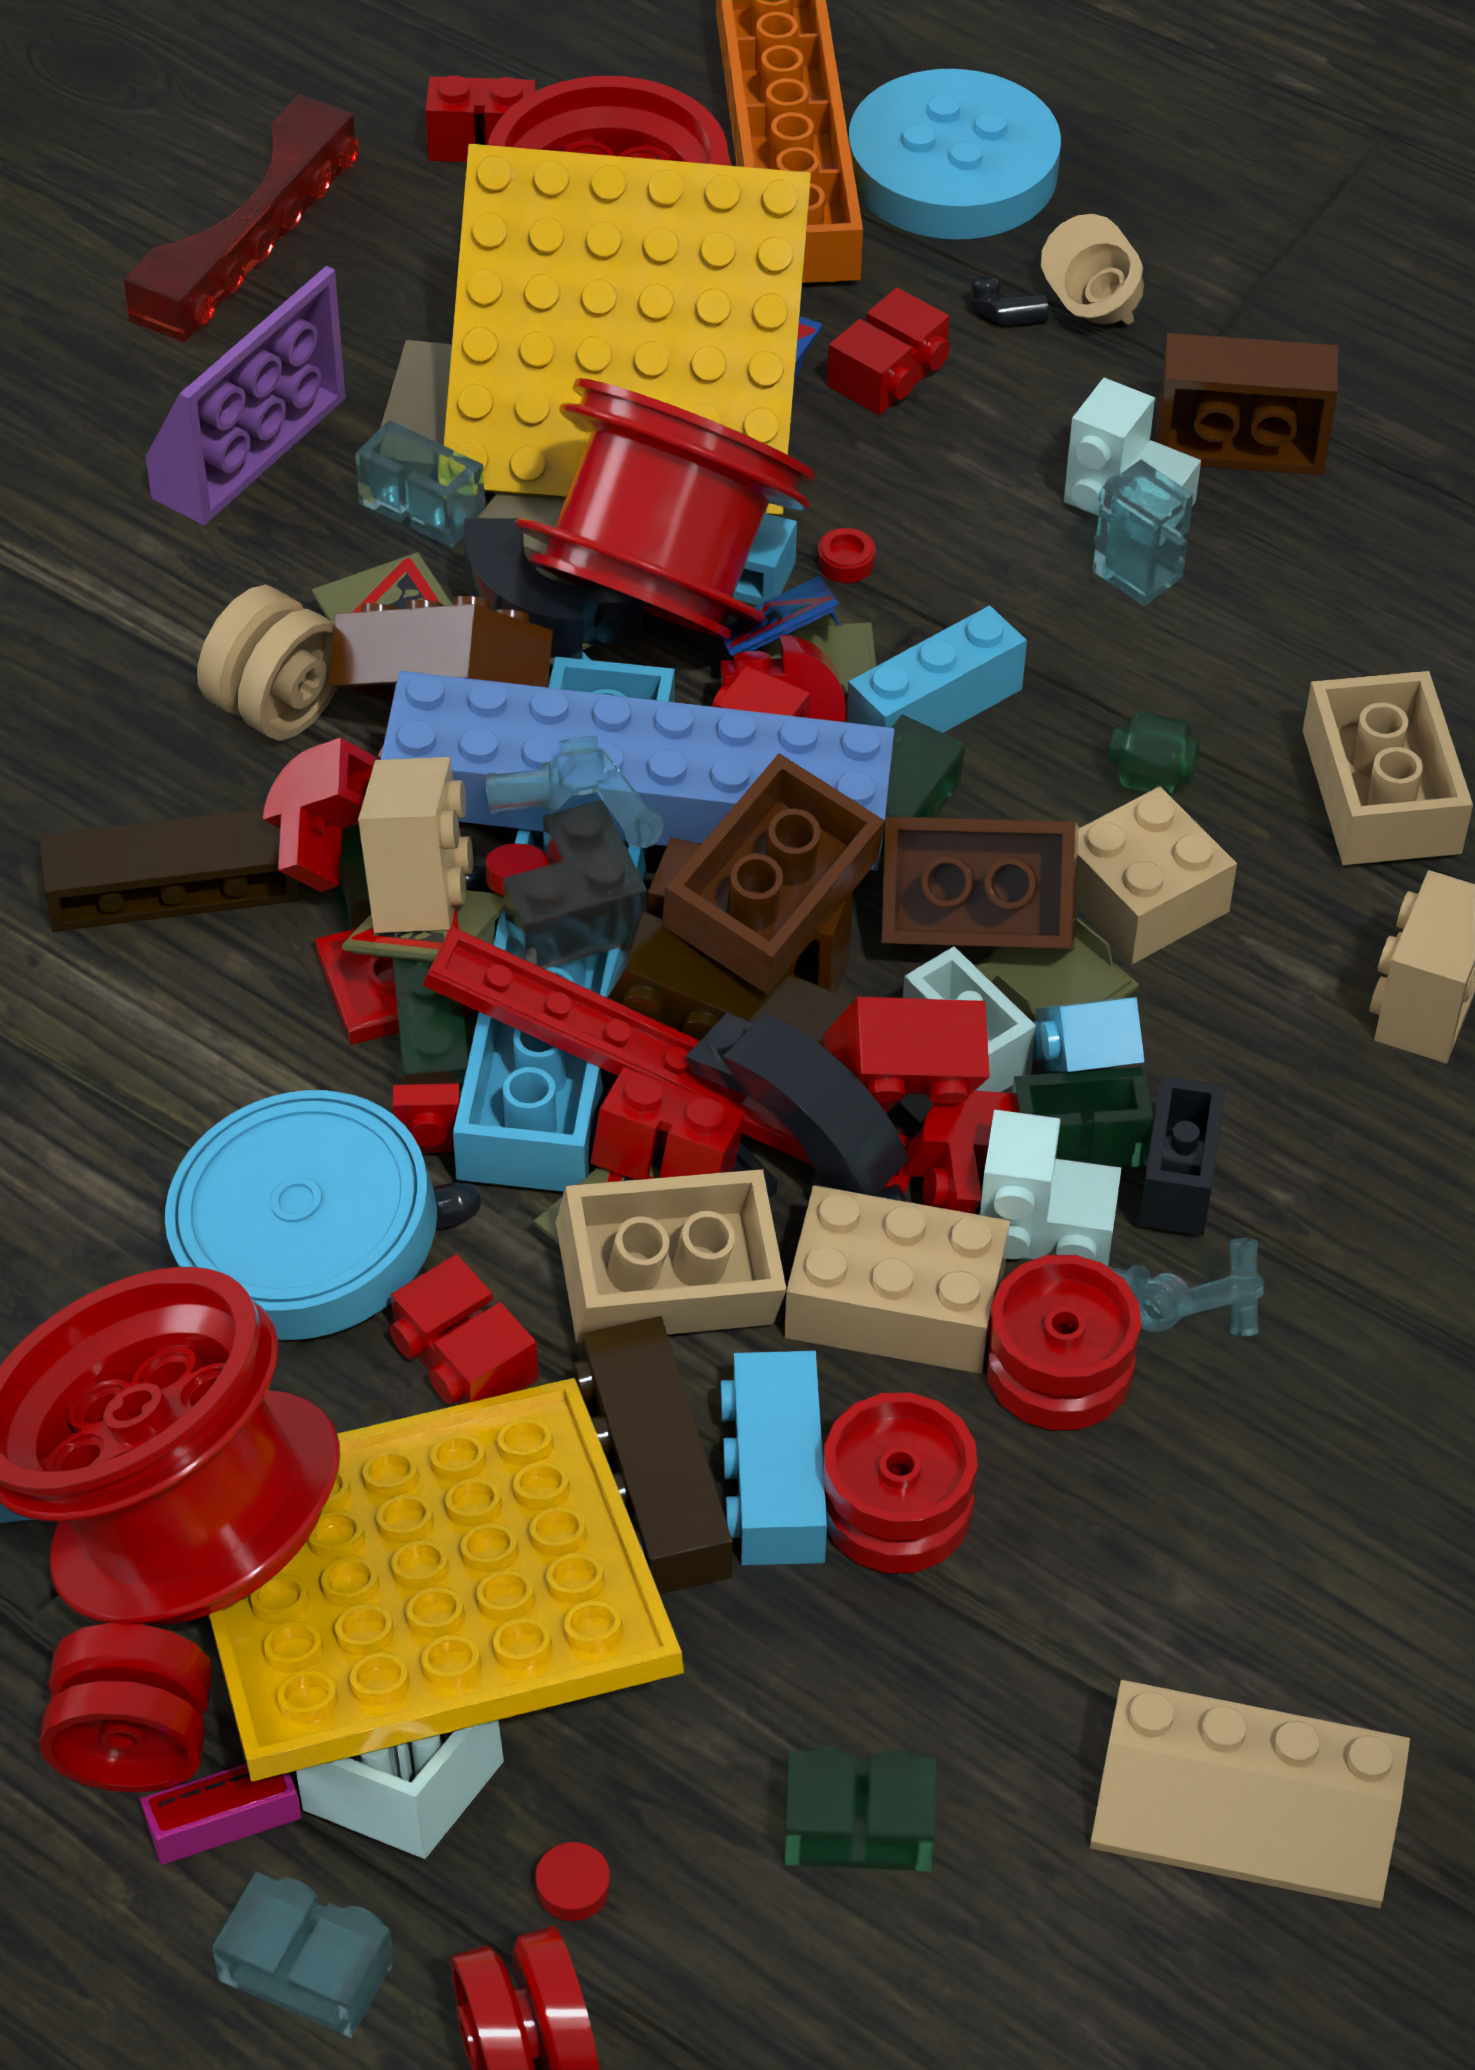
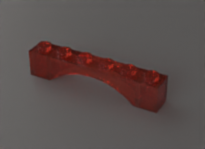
[124,94,359,343]

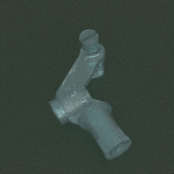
[486,736,664,848]
[1107,1238,1264,1336]

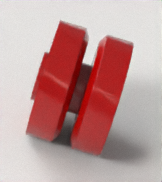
[986,1255,1141,1430]
[823,1392,978,1573]
[39,1623,213,1793]
[450,1926,600,2070]

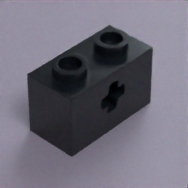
[1138,1075,1226,1236]

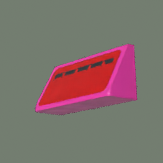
[140,1763,302,1865]

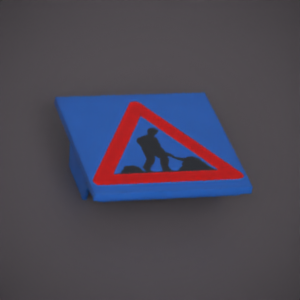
[721,576,840,656]

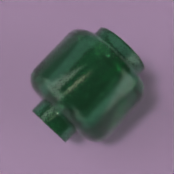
[1108,712,1201,795]

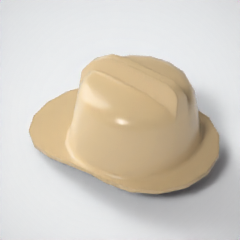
[1041,214,1144,325]

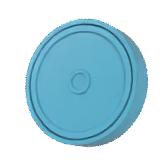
[849,69,1061,239]
[165,1090,437,1340]

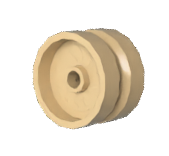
[197,585,337,741]

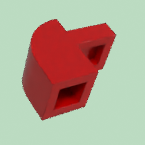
[721,635,846,722]
[263,737,381,892]
[902,1090,1016,1214]

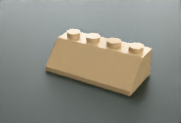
[1090,1680,1410,1908]

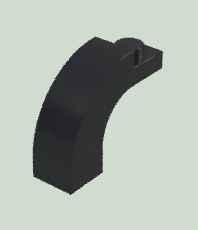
[464,518,642,659]
[686,1012,909,1196]

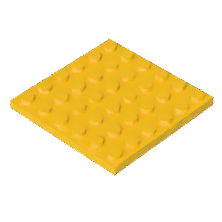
[440,144,811,517]
[208,1378,684,1782]

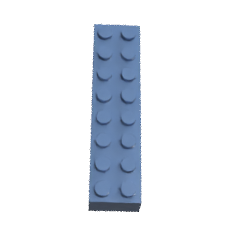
[381,670,894,871]

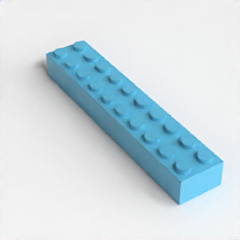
[453,657,675,1192]

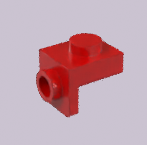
[393,1083,461,1153]

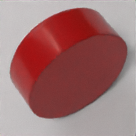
[817,528,876,583]
[486,844,549,899]
[536,1842,610,1921]

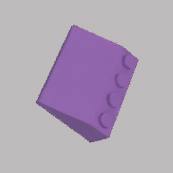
[146,266,346,526]

